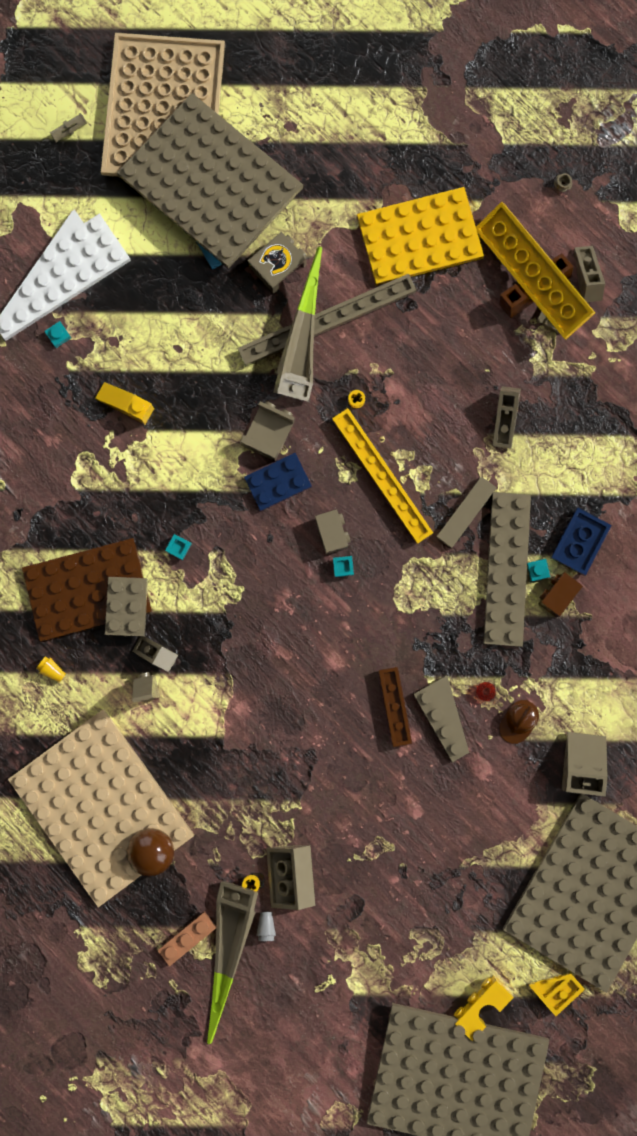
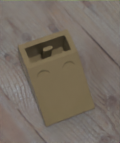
[561,732,607,797]

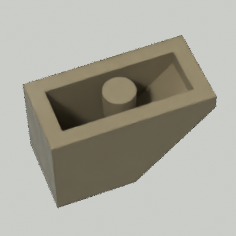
[132,637,178,672]

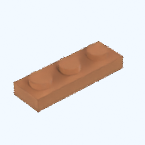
[157,911,216,967]

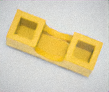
[454,975,514,1042]

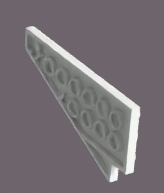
[0,209,131,341]

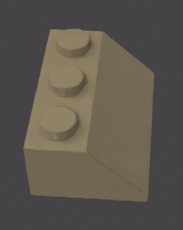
[266,845,315,910]

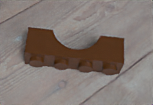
[499,253,573,318]

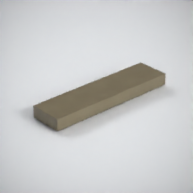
[436,476,497,549]

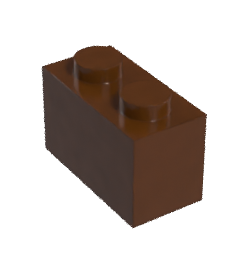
[538,572,583,618]

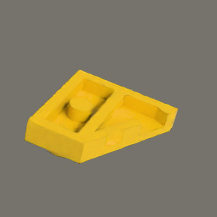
[529,973,585,1016]

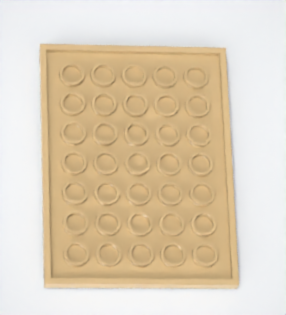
[101,33,225,177]
[8,709,194,907]

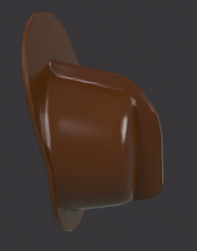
[499,700,539,744]

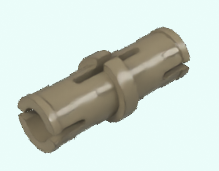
[50,113,87,143]

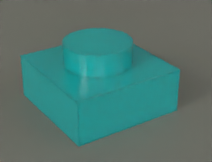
[44,321,71,348]
[165,534,192,560]
[333,556,354,577]
[527,559,550,582]

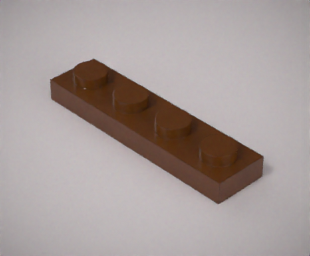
[378,667,412,747]

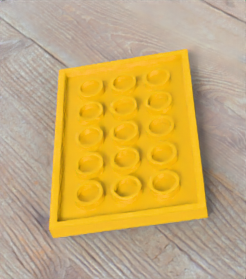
[357,187,484,286]

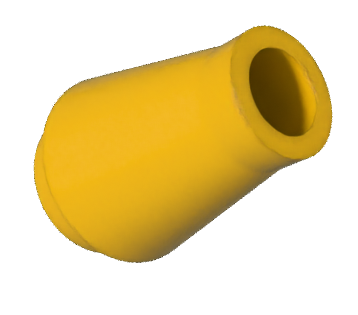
[36,656,66,683]

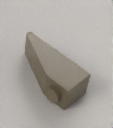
[574,246,605,302]
[493,386,521,449]
[132,672,160,703]

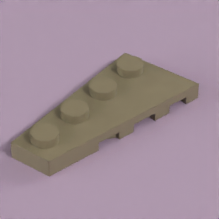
[413,675,469,762]

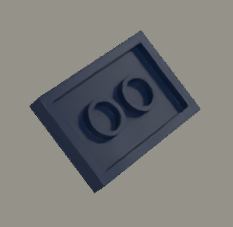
[244,453,312,512]
[550,508,612,576]

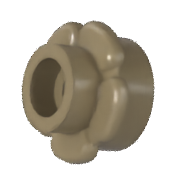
[554,173,572,192]

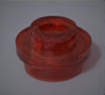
[476,682,496,701]

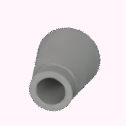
[256,912,276,941]

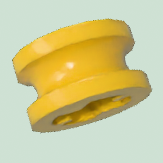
[348,390,365,409]
[242,875,260,892]

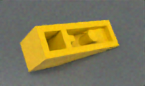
[95,382,154,425]

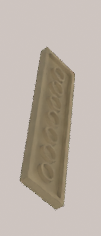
[483,492,531,647]

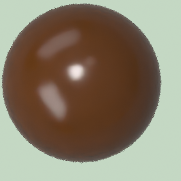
[127,828,174,877]

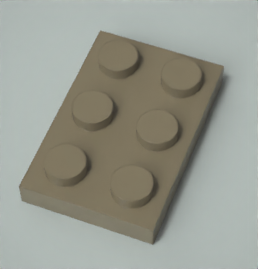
[105,577,148,637]

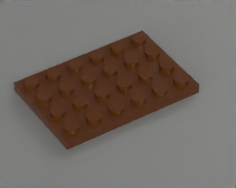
[22,538,153,642]

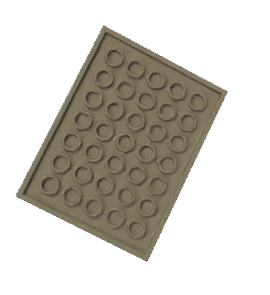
[117,93,303,269]
[503,794,637,993]
[367,1003,549,1136]

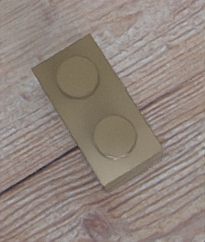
[315,509,351,555]

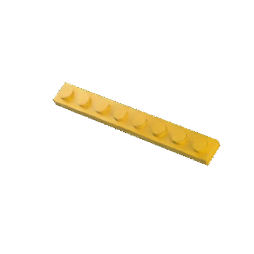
[332,408,433,544]

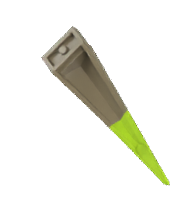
[273,247,322,402]
[207,881,258,1044]

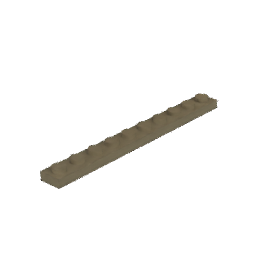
[238,274,416,367]

